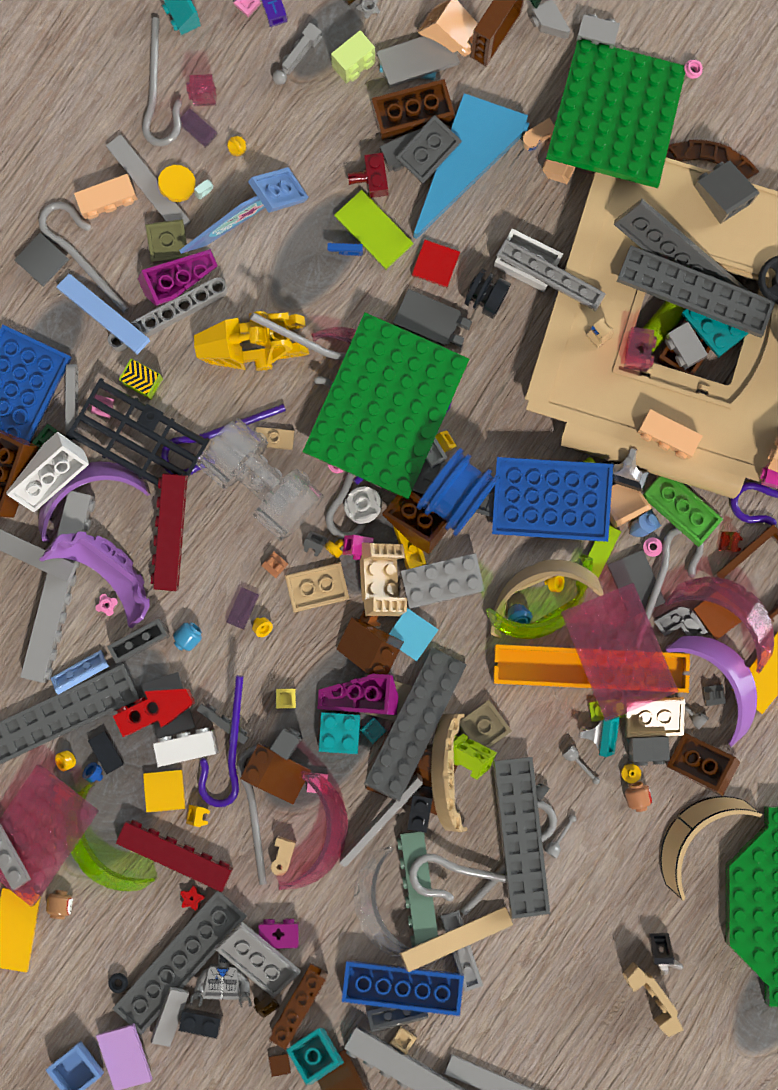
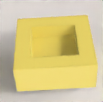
[276,689,296,708]

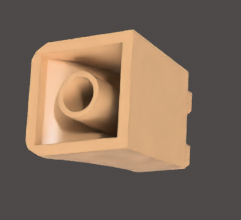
[418,0,478,57]
[610,484,652,528]

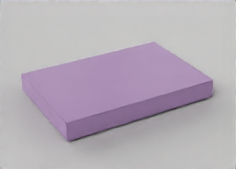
[96,1024,153,1090]

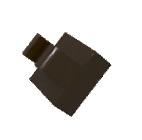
[253,991,280,1018]

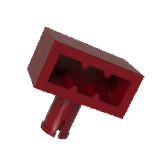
[348,153,388,198]

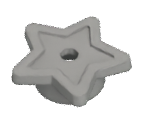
[356,0,380,19]

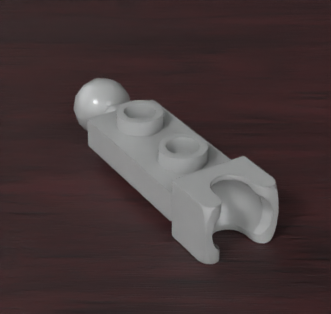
[272,23,322,85]

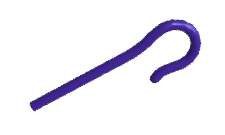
[160,404,286,475]
[730,482,778,525]
[198,675,244,807]

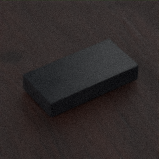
[88,731,124,775]

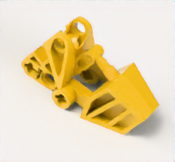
[194,311,309,371]

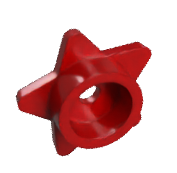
[180,885,205,911]

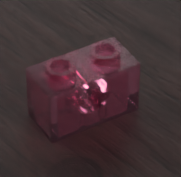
[186,74,217,106]
[624,327,657,372]

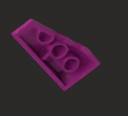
[137,249,218,306]
[317,674,398,715]

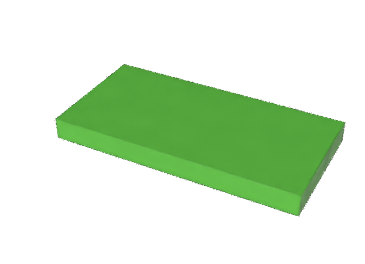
[642,476,723,547]

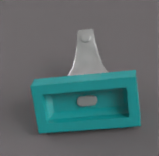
[578,715,620,757]

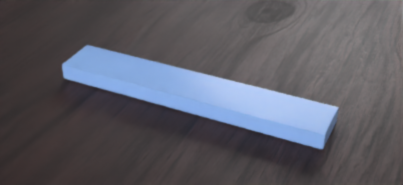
[56,274,150,355]

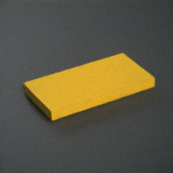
[731,631,778,714]
[0,887,42,972]

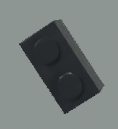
[408,785,433,833]
[178,1007,223,1039]

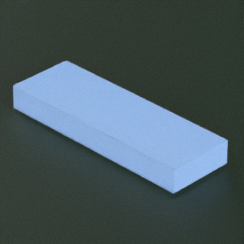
[51,650,109,695]

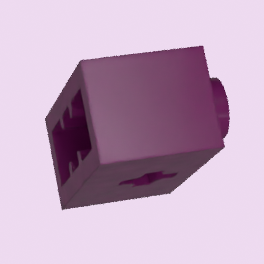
[259,918,299,948]

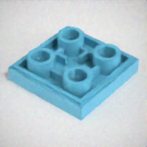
[389,608,438,661]

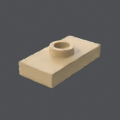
[255,427,295,450]

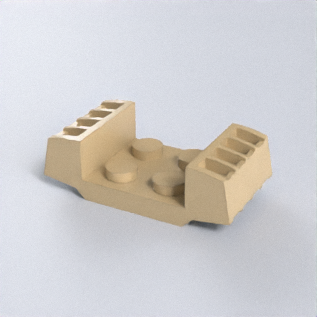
[360,543,407,616]
[623,962,683,1037]

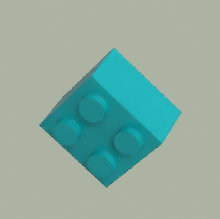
[319,712,361,754]
[286,1028,344,1085]

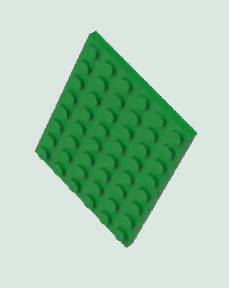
[546,38,686,188]
[302,312,470,499]

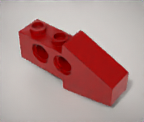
[113,689,195,737]

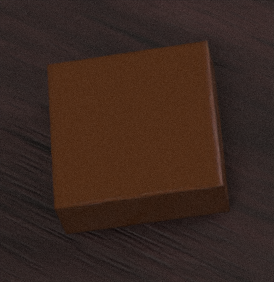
[268,1053,291,1077]

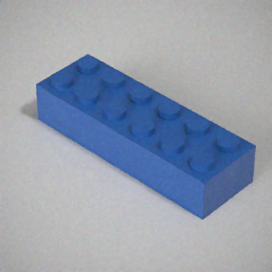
[342,960,464,1016]

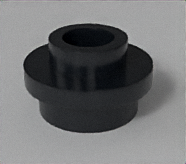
[108,973,128,993]

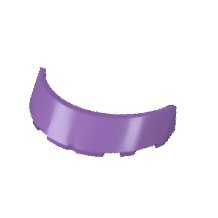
[38,462,151,543]
[39,531,150,629]
[665,636,757,747]

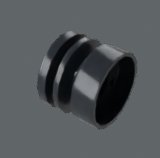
[464,268,511,319]

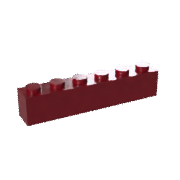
[151,473,188,591]
[116,819,233,892]

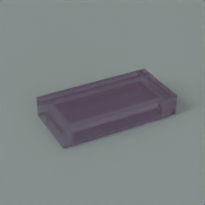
[180,108,218,148]
[226,587,260,630]

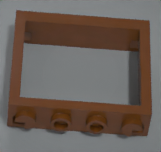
[470,0,524,67]
[713,524,778,628]

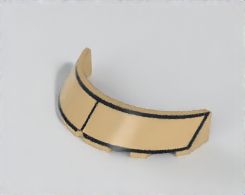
[660,796,763,901]

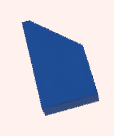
[327,243,363,256]

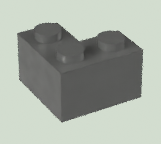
[627,737,670,766]

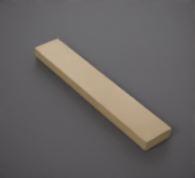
[400,907,513,972]

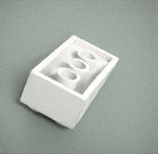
[6,432,89,512]

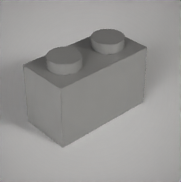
[576,14,620,49]
[665,322,708,370]

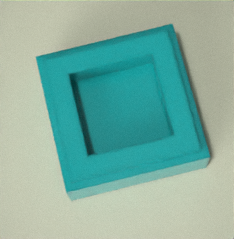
[360,717,387,744]

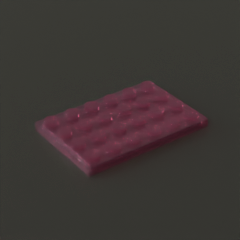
[560,583,678,721]
[0,764,99,907]

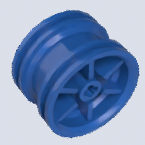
[416,448,500,537]

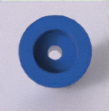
[82,762,103,783]

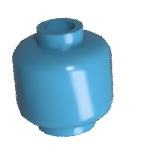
[173,622,202,651]

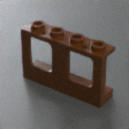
[268,963,328,1050]

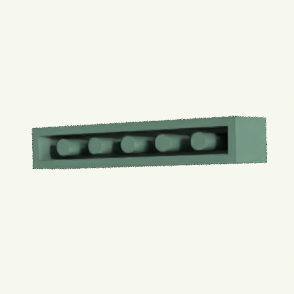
[397,831,438,947]

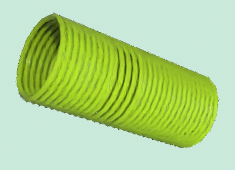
[634,301,686,353]

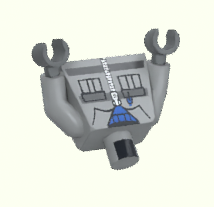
[190,953,252,1008]

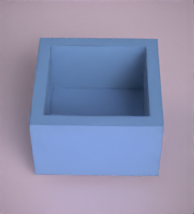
[46,1041,104,1090]

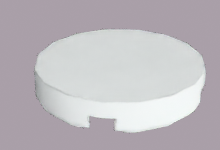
[344,486,382,524]

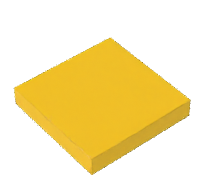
[143,770,186,812]

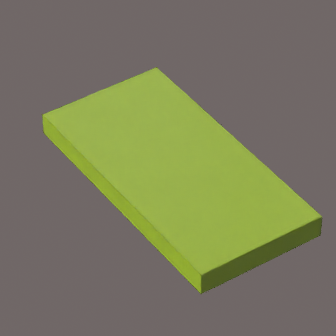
[334,190,413,270]

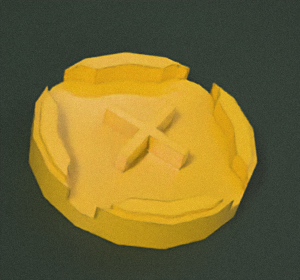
[158,165,196,202]

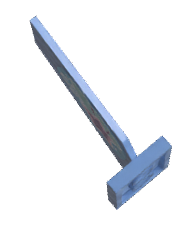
[179,167,309,253]

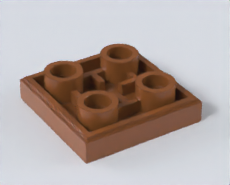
[692,587,747,640]

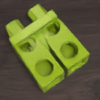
[453,734,497,780]

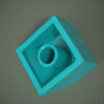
[161,0,201,36]

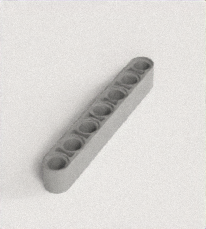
[108,277,228,352]

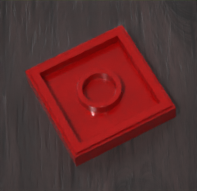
[412,240,460,288]

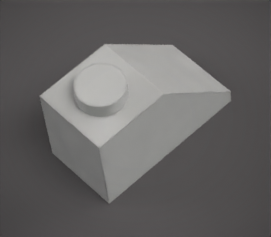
[530,0,571,39]

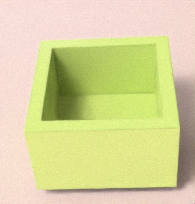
[331,30,375,84]

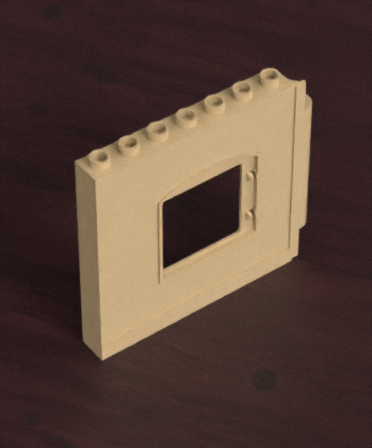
[525,158,778,499]

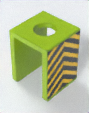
[119,359,163,400]

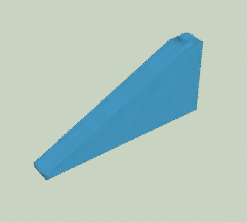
[413,93,530,239]

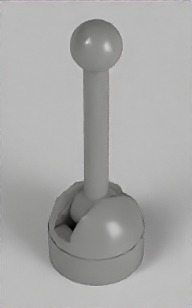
[667,692,709,730]
[562,744,600,784]
[544,814,577,859]

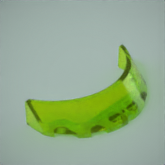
[486,554,593,639]
[66,782,158,891]

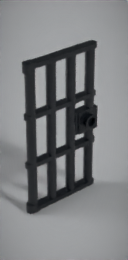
[66,378,210,486]

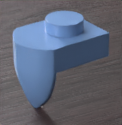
[630,510,661,537]

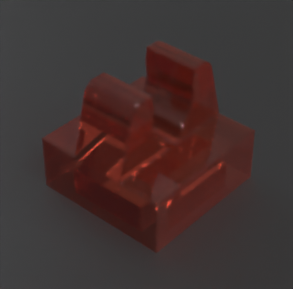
[718,531,743,552]

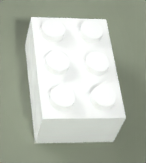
[494,229,563,292]
[153,727,219,767]

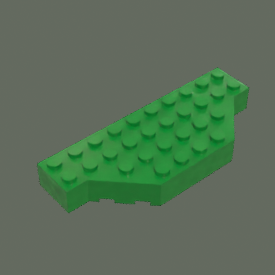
[725,806,778,1007]

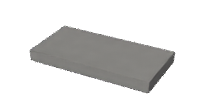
[376,36,460,88]
[215,922,300,998]

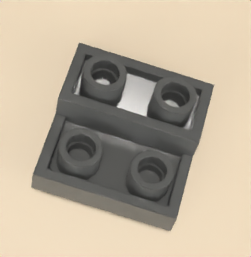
[14,233,69,287]

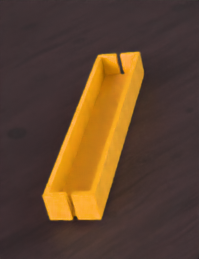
[493,645,690,693]

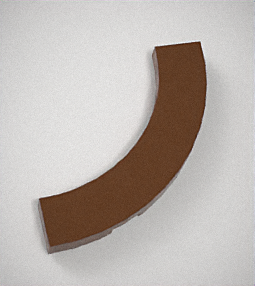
[666,140,759,180]

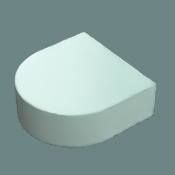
[194,180,213,200]

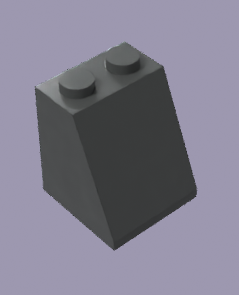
[694,160,759,224]

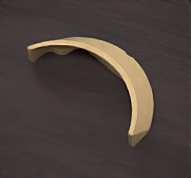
[491,560,604,639]
[431,714,467,832]

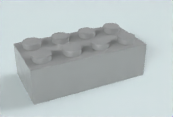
[401,553,485,609]

